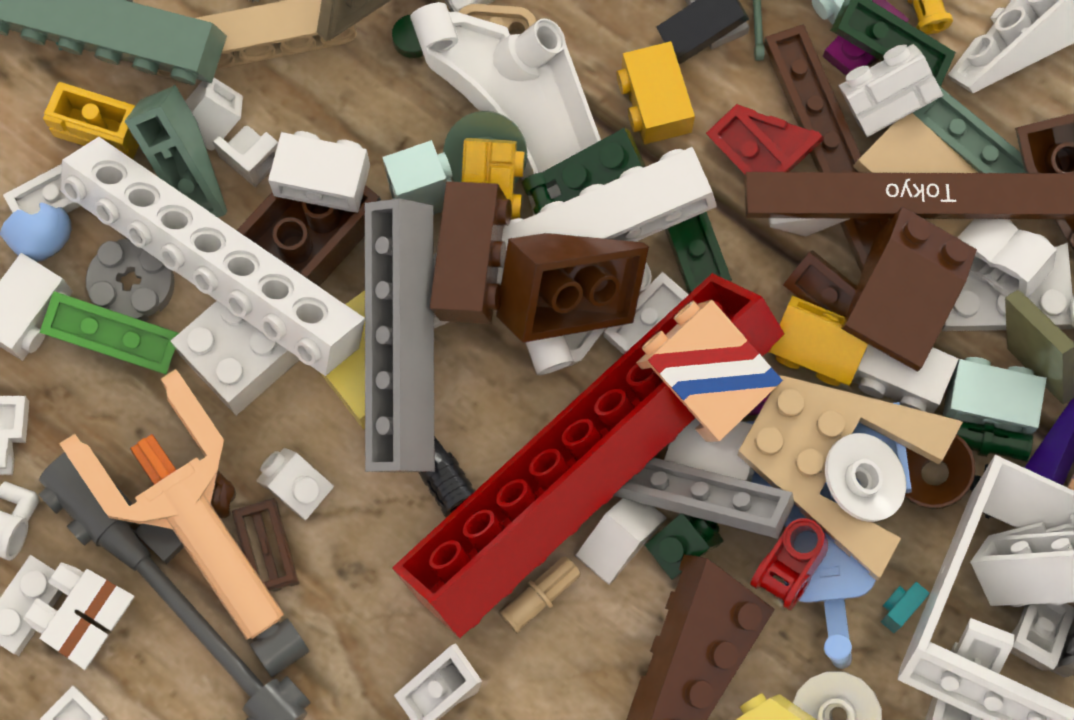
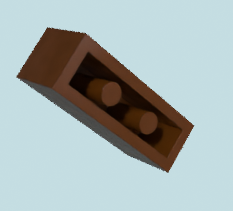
[430,181,512,324]

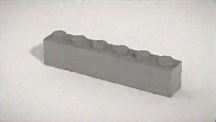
[365,198,435,473]

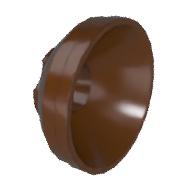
[905,434,976,509]

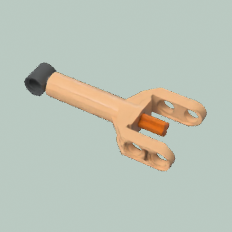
[59,369,310,678]

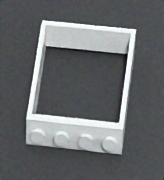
[897,455,1074,720]

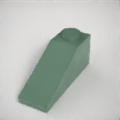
[125,85,227,218]

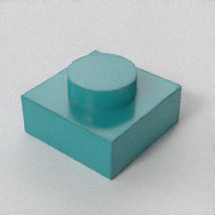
[880,582,930,633]

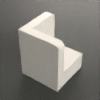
[185,78,243,150]
[213,126,278,187]

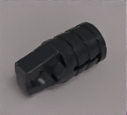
[419,436,476,517]

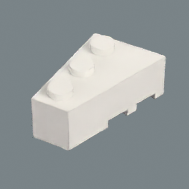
[970,514,1074,607]

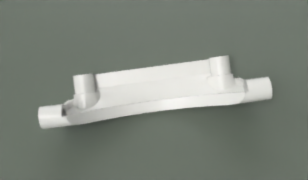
[410,2,652,375]

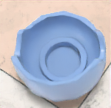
[0,202,72,262]

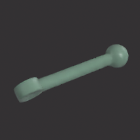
[753,0,765,61]

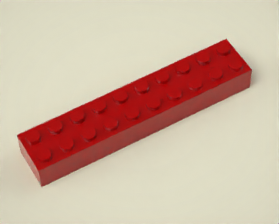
[392,273,785,638]

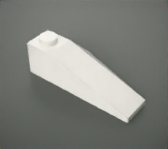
[948,0,1074,93]

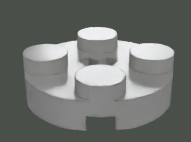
[86,238,175,321]

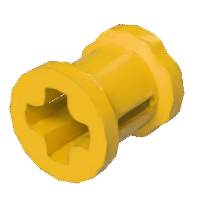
[907,0,953,35]

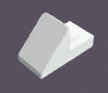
[1010,603,1074,671]
[394,643,482,720]

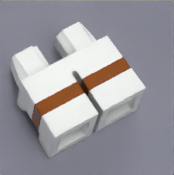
[23,562,135,670]

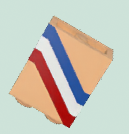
[636,300,783,442]

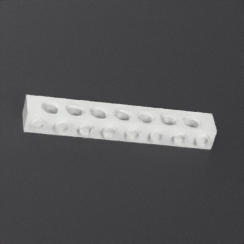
[61,137,365,376]

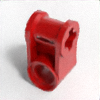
[750,518,828,610]

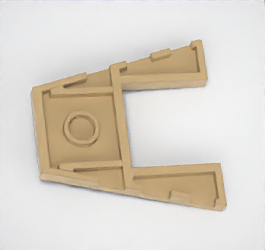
[737,375,963,581]

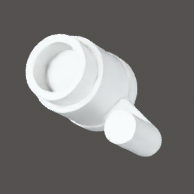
[0,481,39,561]

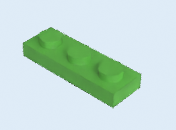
[39,291,179,374]

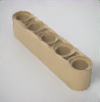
[157,0,357,78]

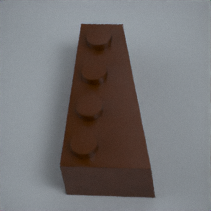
[626,555,775,720]

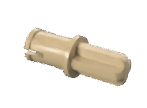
[499,556,581,634]

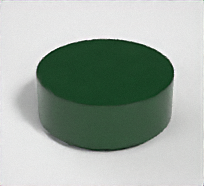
[392,14,424,58]

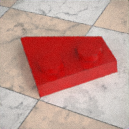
[706,104,824,174]

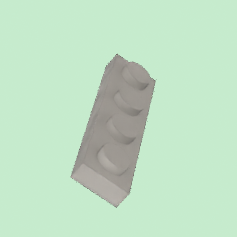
[613,458,794,539]

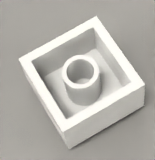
[171,301,299,416]

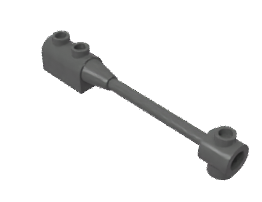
[38,452,311,720]

